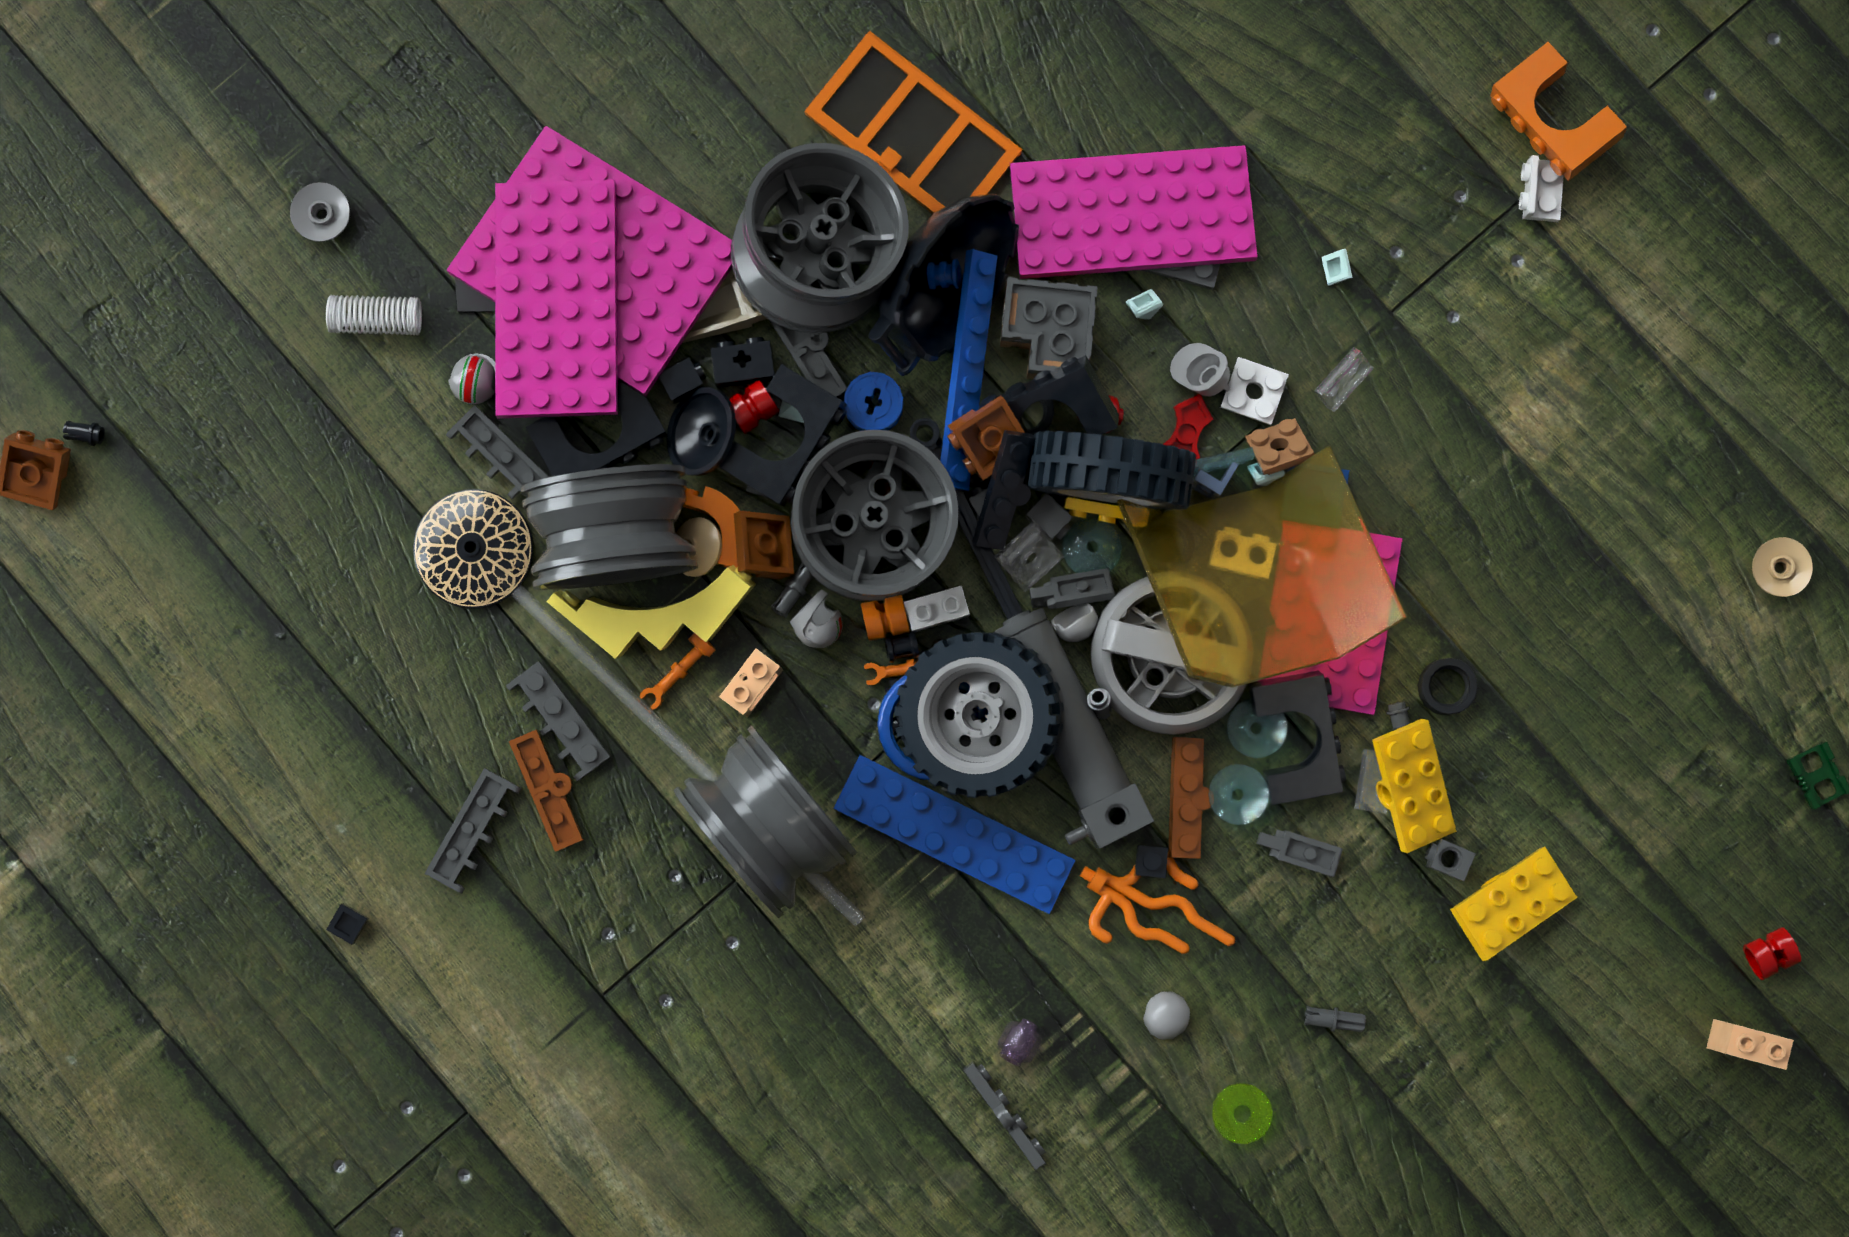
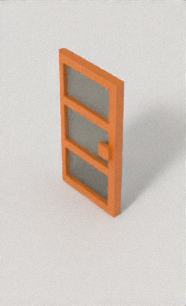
[804,31,1023,214]

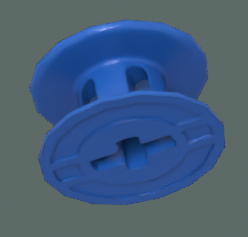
[844,372,903,431]

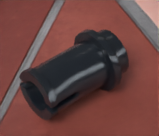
[63,421,105,446]

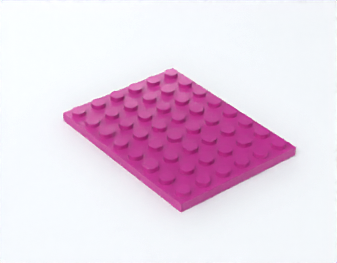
[447,126,733,397]

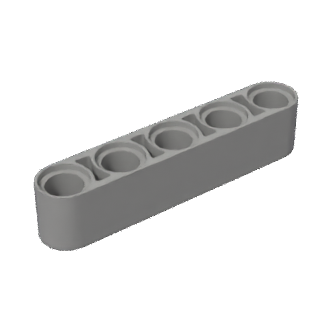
[1101,620,1253,683]

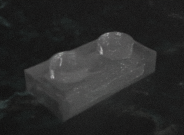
[1314,347,1374,412]
[1354,749,1387,814]

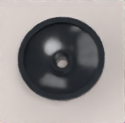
[667,387,736,476]

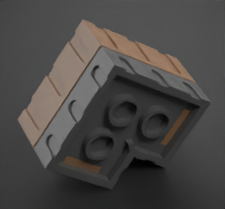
[1000,277,1098,379]

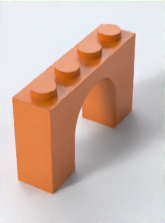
[1491,42,1627,181]

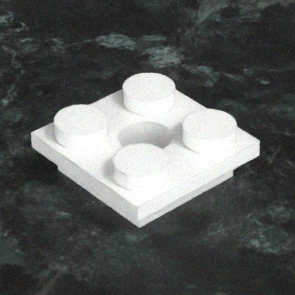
[1220,357,1289,425]

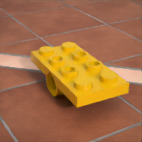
[1372,719,1457,853]
[1450,847,1577,961]

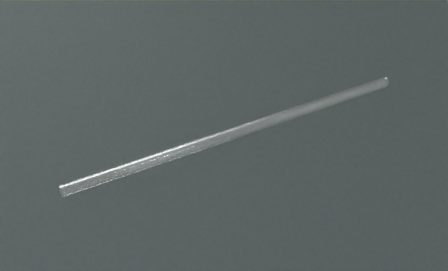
[511,585,866,927]

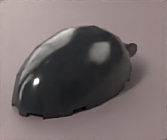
[869,194,1019,376]

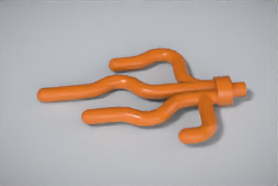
[1080,856,1235,954]

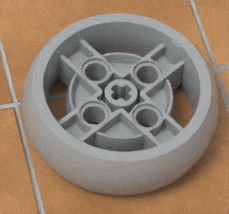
[1091,573,1253,735]

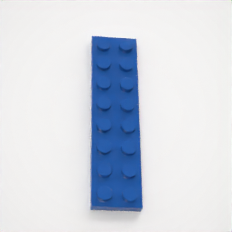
[833,755,1075,914]

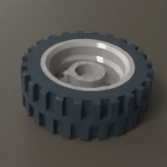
[1028,431,1196,510]
[894,632,1064,798]

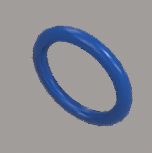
[877,675,989,780]

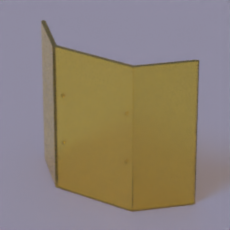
[1117,446,1407,688]

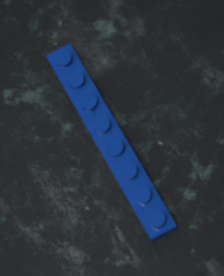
[940,249,997,491]

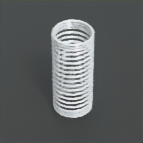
[326,295,422,336]

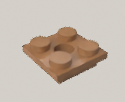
[1245,418,1315,475]

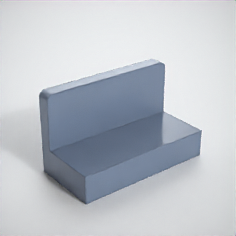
[1192,462,1239,501]

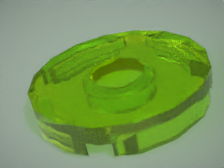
[1212,1083,1273,1144]

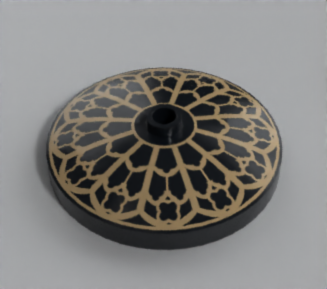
[413,489,534,609]

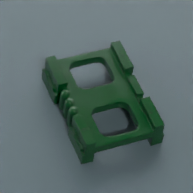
[1786,742,1849,810]

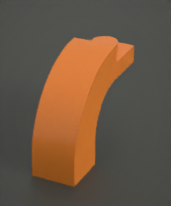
[683,486,740,568]

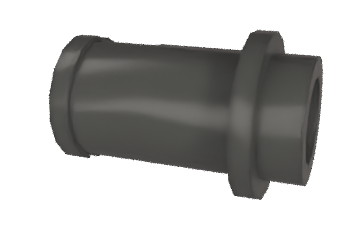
[1087,688,1112,720]
[1386,701,1410,731]

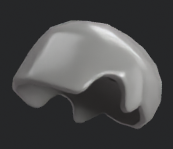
[1051,603,1098,642]
[1143,992,1190,1040]

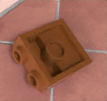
[947,395,1025,480]
[0,430,71,510]
[734,511,794,579]

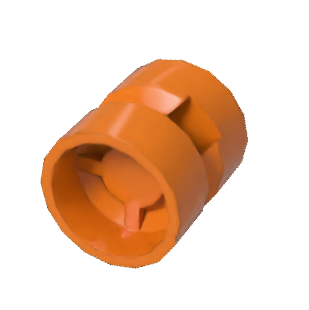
[861,595,910,641]

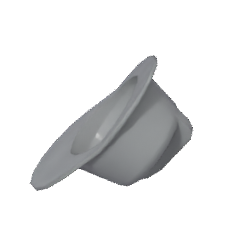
[1170,343,1230,397]

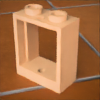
[719,648,783,718]
[1706,1019,1794,1070]

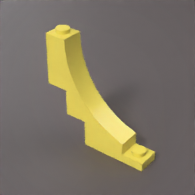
[546,565,756,659]

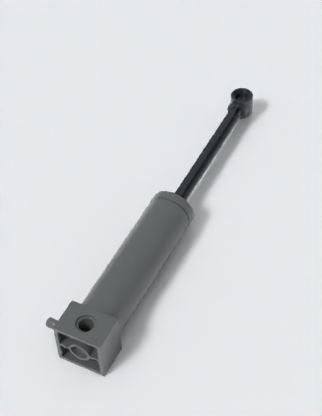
[910,418,1154,849]

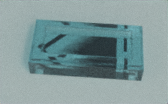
[1194,447,1255,475]

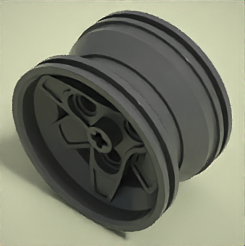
[731,143,909,333]
[791,430,959,602]
[521,464,698,590]
[673,725,857,918]

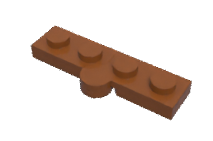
[509,729,584,852]
[1168,737,1214,859]

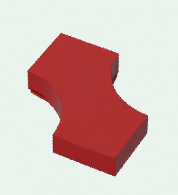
[1163,394,1214,462]

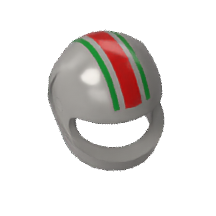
[448,353,495,404]
[790,589,843,648]

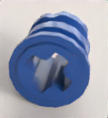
[927,259,961,289]

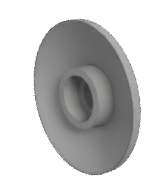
[290,182,350,242]

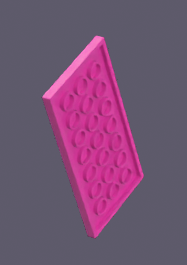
[1010,145,1258,279]
[495,179,618,418]

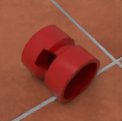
[729,380,780,434]
[1743,927,1802,980]

